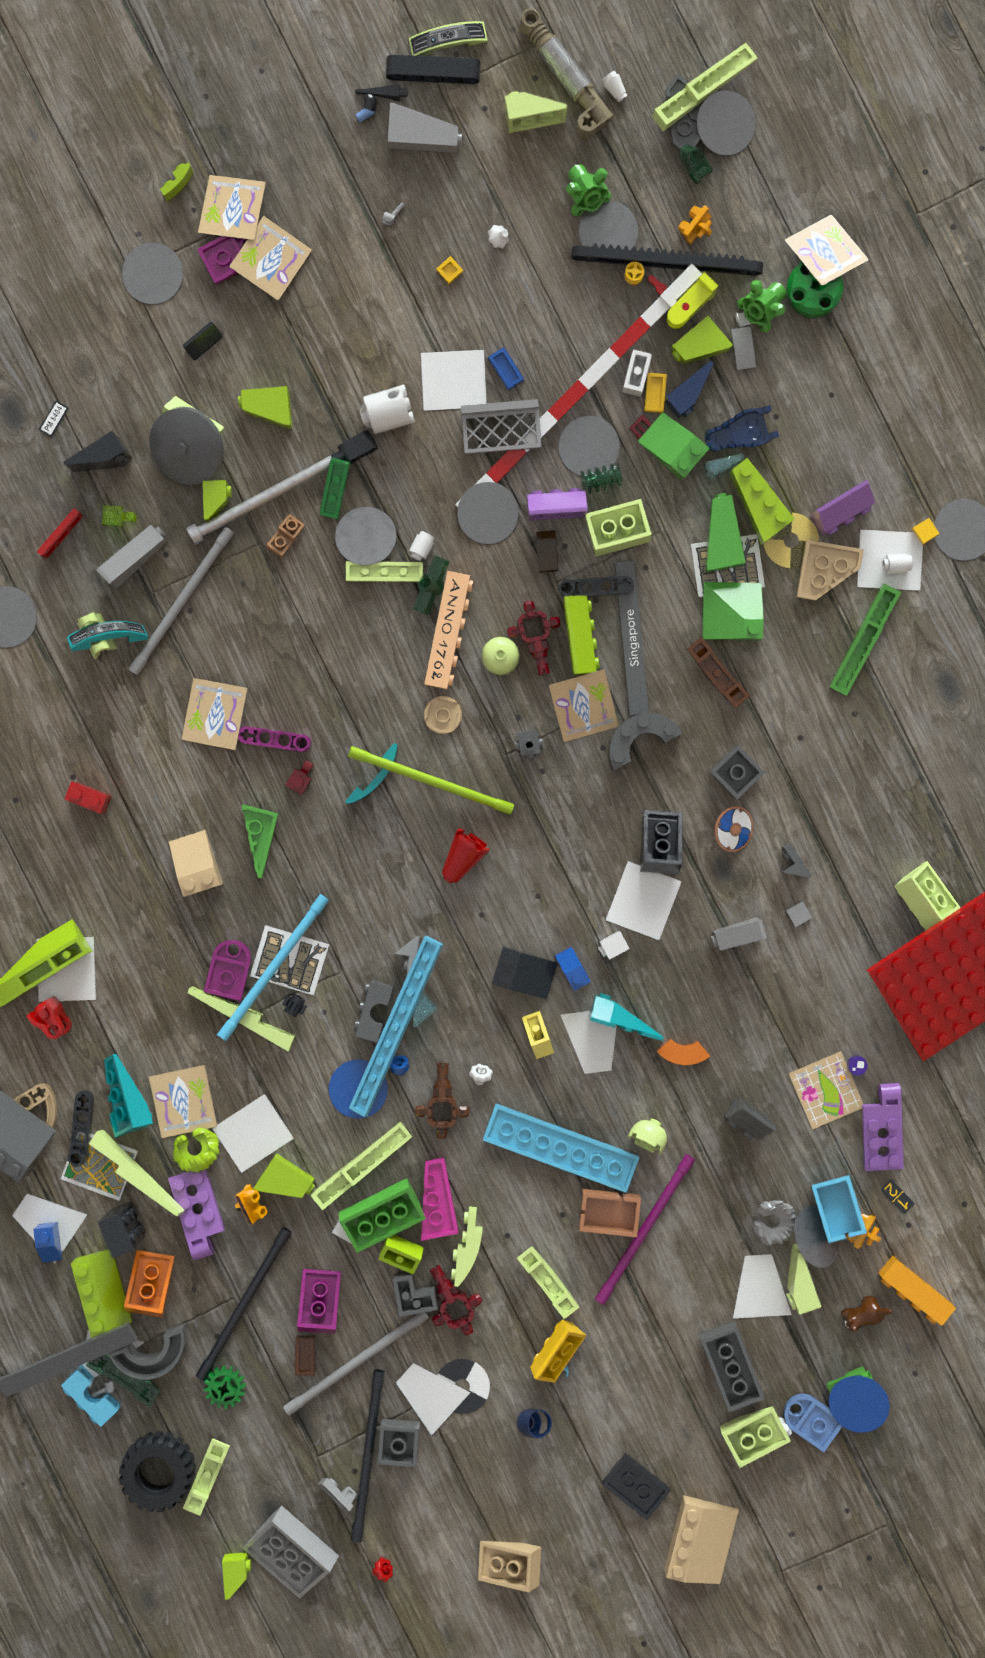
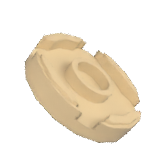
[424,696,462,734]

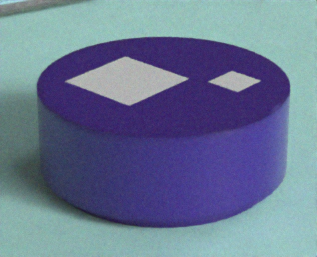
[847,1056,868,1075]

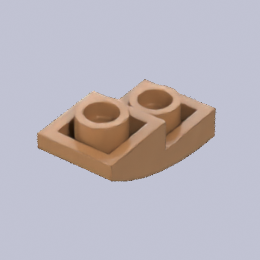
[266,513,305,558]

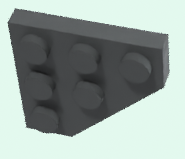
[665,73,705,157]

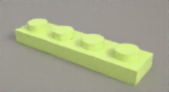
[346,561,423,582]

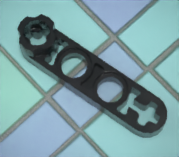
[558,576,634,597]
[67,1090,94,1167]

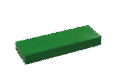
[319,458,351,519]

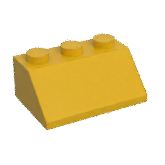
[530,1319,587,1383]

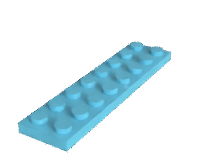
[482,1103,639,1193]

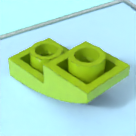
[160,162,194,202]

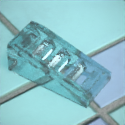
[704,454,744,480]

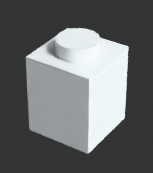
[598,931,630,960]

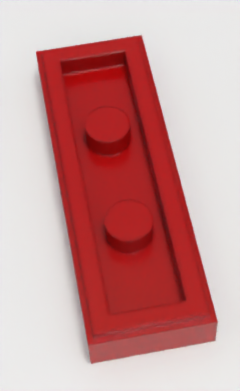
[37,508,83,558]

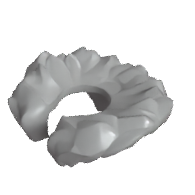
[753,1200,796,1246]

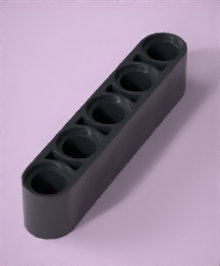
[386,55,481,84]

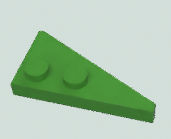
[242,804,279,879]

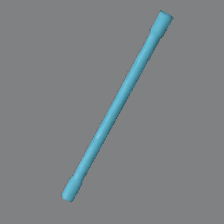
[217,894,329,1041]

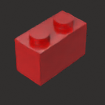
[64,781,112,814]

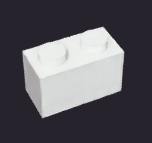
[622,349,652,397]

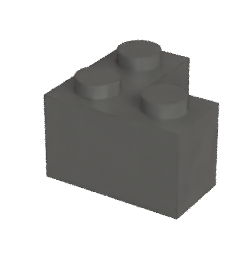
[393,1271,438,1317]

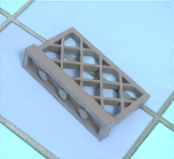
[461,399,542,454]

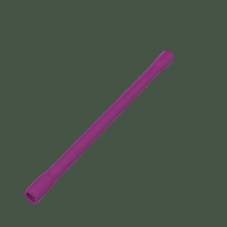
[595,1153,696,1305]

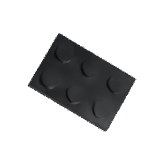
[602,1452,671,1520]

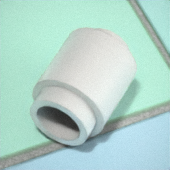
[409,531,434,561]
[882,554,912,574]

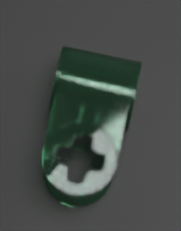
[679,144,713,184]

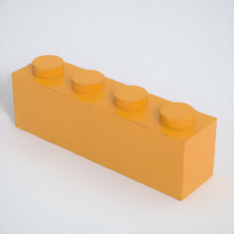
[878,1255,956,1326]

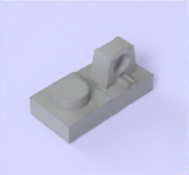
[317,1478,357,1511]

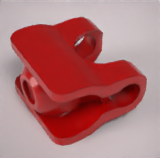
[27,996,72,1039]

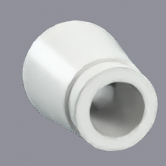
[602,71,628,103]

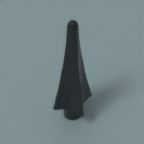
[355,83,408,102]

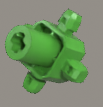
[566,164,612,217]
[737,280,787,333]

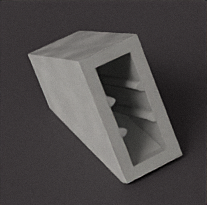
[711,918,767,951]

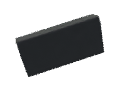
[183,321,223,361]

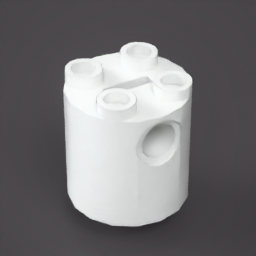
[359,385,415,434]

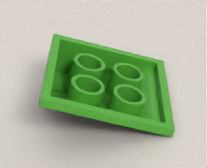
[702,582,763,641]

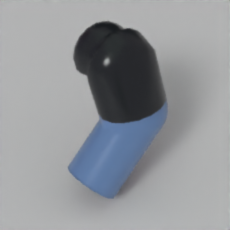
[355,94,377,123]

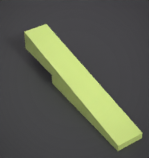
[652,43,758,132]
[188,986,296,1051]
[310,1122,412,1210]
[89,1130,185,1216]

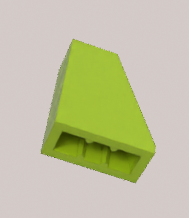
[671,316,733,365]
[238,386,292,429]
[253,1153,315,1198]

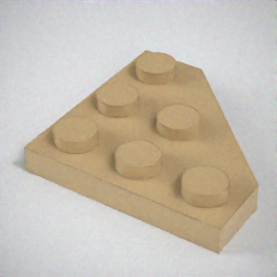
[796,540,864,601]

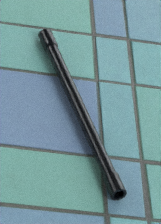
[196,1227,292,1381]
[351,1369,385,1543]

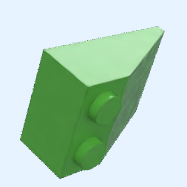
[638,412,709,480]

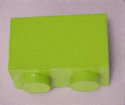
[378,1235,424,1275]

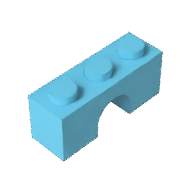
[61,1365,121,1427]

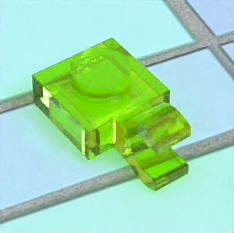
[102,505,137,527]

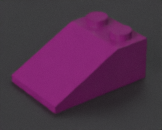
[297,1269,341,1334]

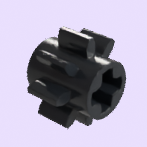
[282,993,307,1017]

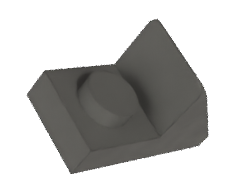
[780,843,812,878]

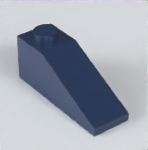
[665,361,714,419]

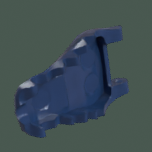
[705,405,779,451]

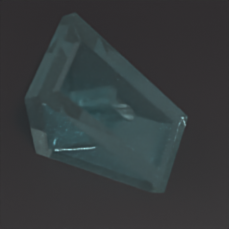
[413,991,438,1027]

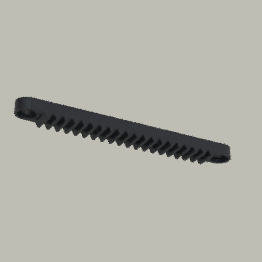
[571,243,764,276]

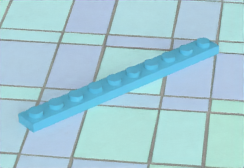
[349,936,444,1117]

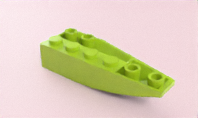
[0,919,93,1008]

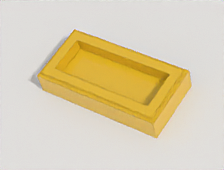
[644,373,667,414]

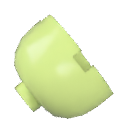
[481,637,520,675]
[627,1119,667,1154]

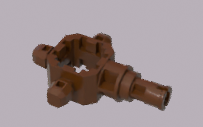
[415,1063,469,1139]

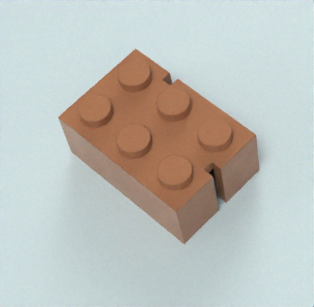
[578,1188,641,1237]

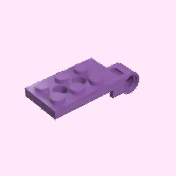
[862,1083,904,1171]
[168,1169,225,1261]

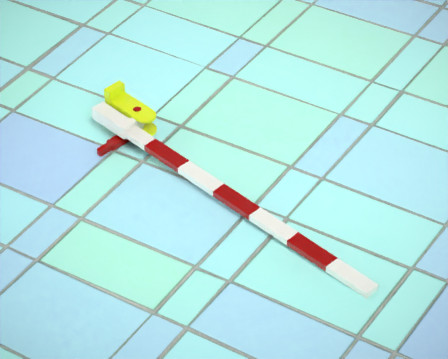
[455,264,718,507]

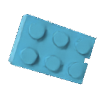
[812,1175,867,1243]

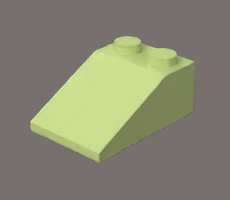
[505,92,567,133]
[786,1243,821,1315]
[719,1406,791,1468]

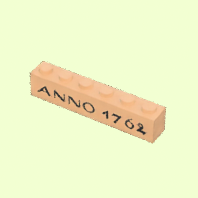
[424,571,473,690]

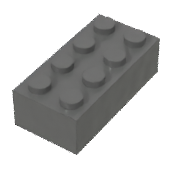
[699,1321,765,1412]

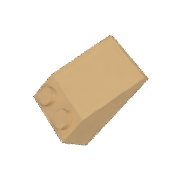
[169,830,223,897]
[478,1541,541,1593]

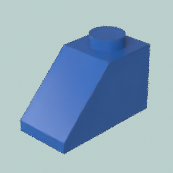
[555,946,591,991]
[33,1222,62,1263]

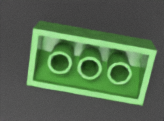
[339,1178,426,1253]

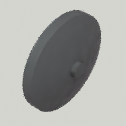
[149,407,224,485]

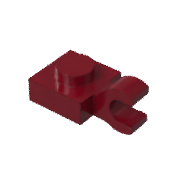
[285,760,314,795]

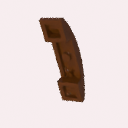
[687,637,750,708]

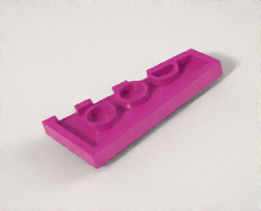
[421,1157,459,1241]

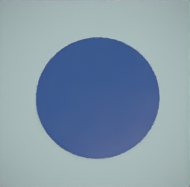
[329,1060,388,1119]
[829,1376,890,1433]

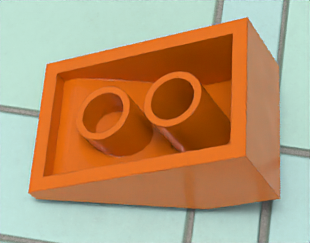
[124,1250,175,1318]

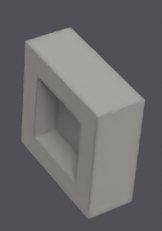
[785,901,812,927]

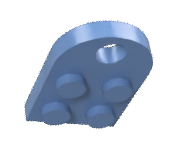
[783,1394,842,1452]

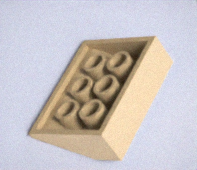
[664,1495,739,1584]

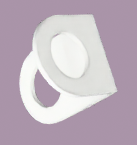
[734,312,752,328]

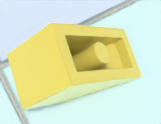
[522,1011,554,1059]

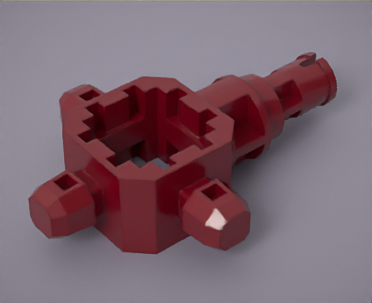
[507,600,561,676]
[429,1264,483,1336]

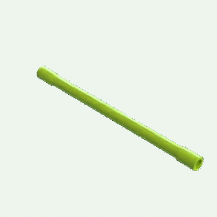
[348,746,514,815]

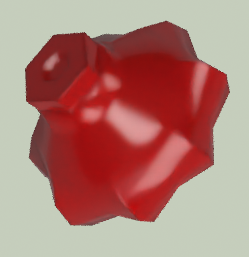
[372,1557,393,1583]

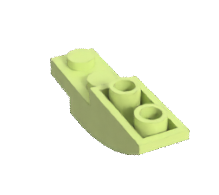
[451,1206,483,1287]

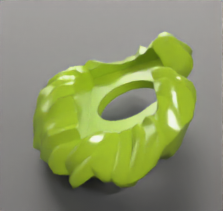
[173,1128,220,1173]

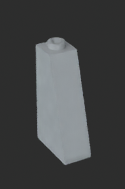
[388,103,462,153]
[96,525,167,589]

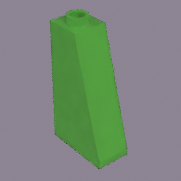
[705,493,746,573]

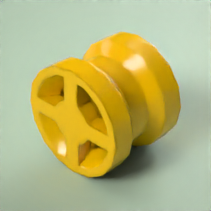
[624,262,644,285]

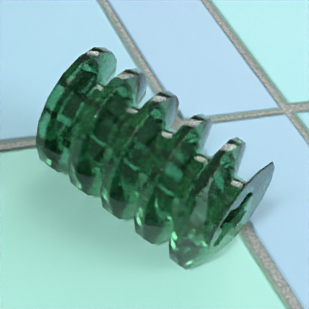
[580,463,622,494]

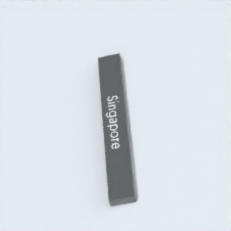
[615,561,649,716]

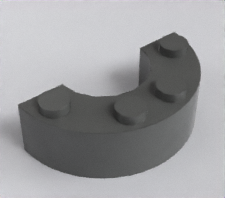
[609,713,682,770]
[109,1323,188,1380]

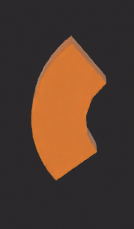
[656,1038,710,1065]

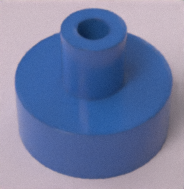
[390,1055,410,1076]

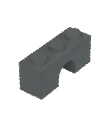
[353,979,394,1043]

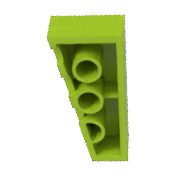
[729,458,795,546]

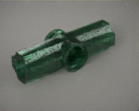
[413,555,450,615]

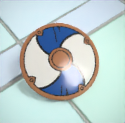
[714,806,753,852]

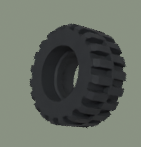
[119,1431,196,1512]

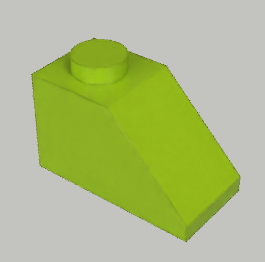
[203,480,232,522]
[222,1552,252,1600]

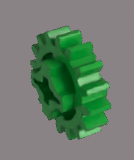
[204,1365,246,1409]

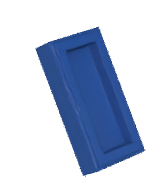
[488,347,524,391]

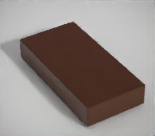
[295,1336,315,1376]

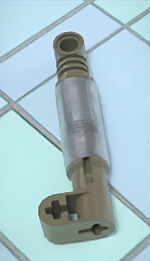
[519,8,614,139]

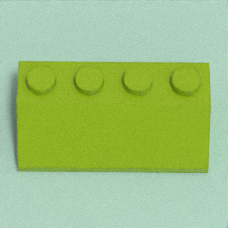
[563,596,600,677]
[71,1249,133,1338]

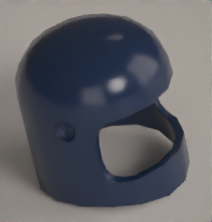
[517,1409,552,1439]

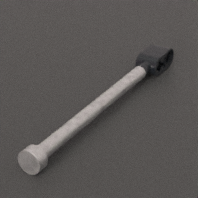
[187,430,379,545]

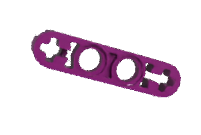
[238,726,312,752]

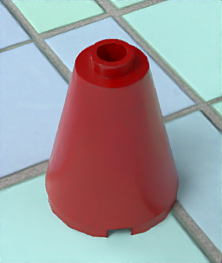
[441,829,490,884]

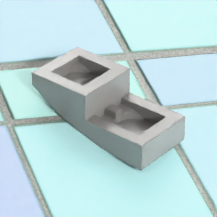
[731,326,756,370]

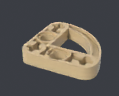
[13,1083,57,1129]

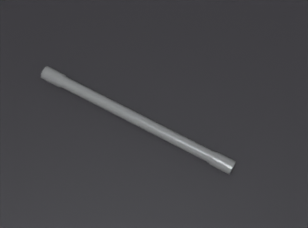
[128,527,234,675]
[283,1312,430,1416]

